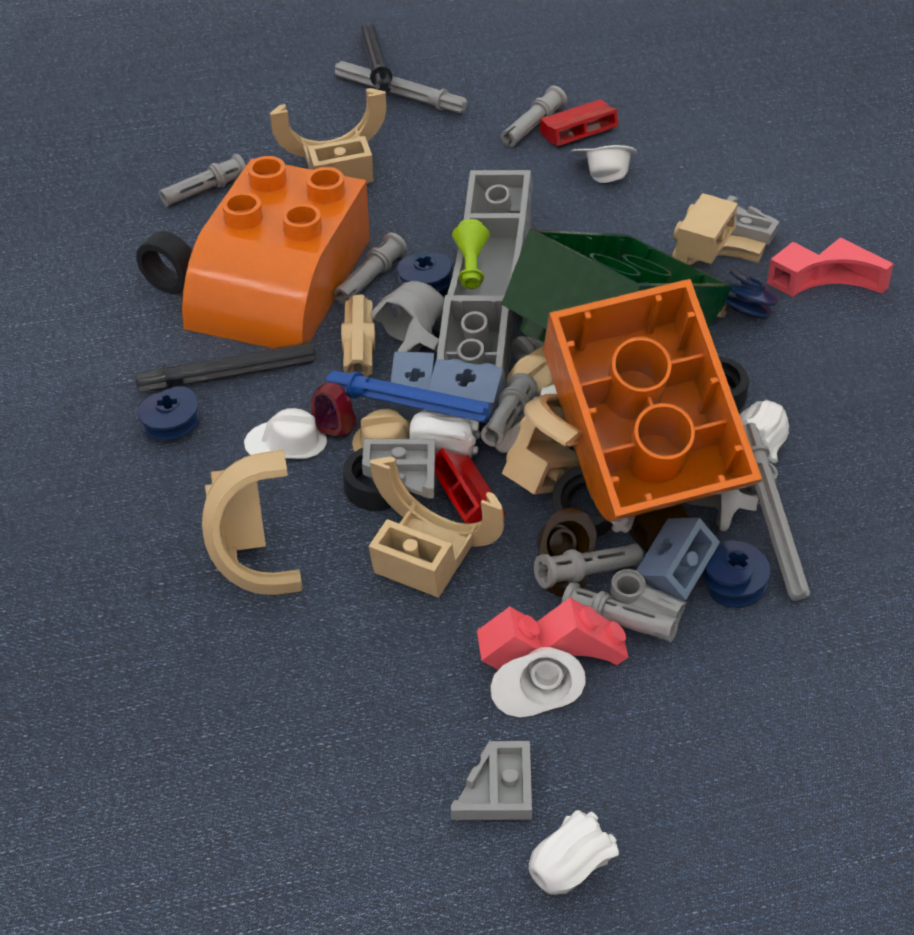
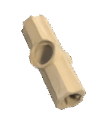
[341,295,375,377]

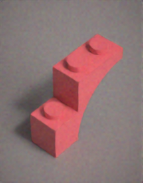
[767,237,894,297]
[477,597,629,670]

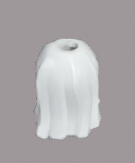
[740,400,789,463]
[409,410,481,458]
[528,810,619,895]

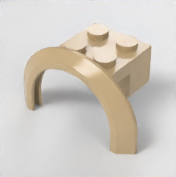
[270,88,386,183]
[672,193,766,317]
[502,394,582,495]
[202,450,302,595]
[368,456,504,598]

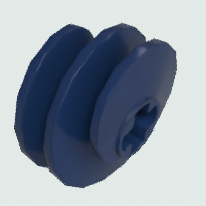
[397,253,453,296]
[723,269,778,317]
[138,386,200,441]
[702,540,771,608]

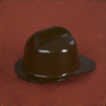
[537,508,597,597]

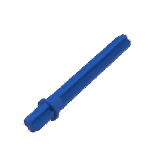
[326,370,492,423]

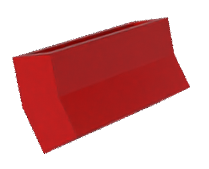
[540,99,619,146]
[435,448,506,524]

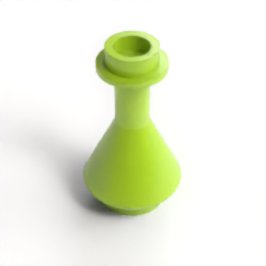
[452,219,490,289]

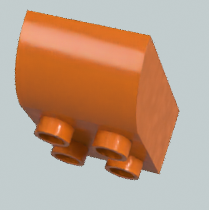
[182,156,370,349]
[543,279,762,522]

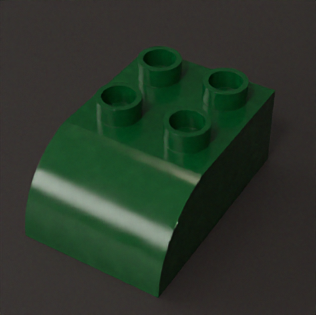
[501,229,732,342]

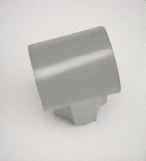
[610,569,686,623]

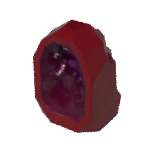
[310,382,356,436]

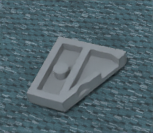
[727,195,780,245]
[362,439,435,498]
[451,741,532,820]

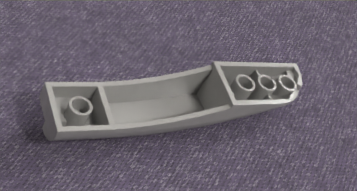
[437,170,533,379]

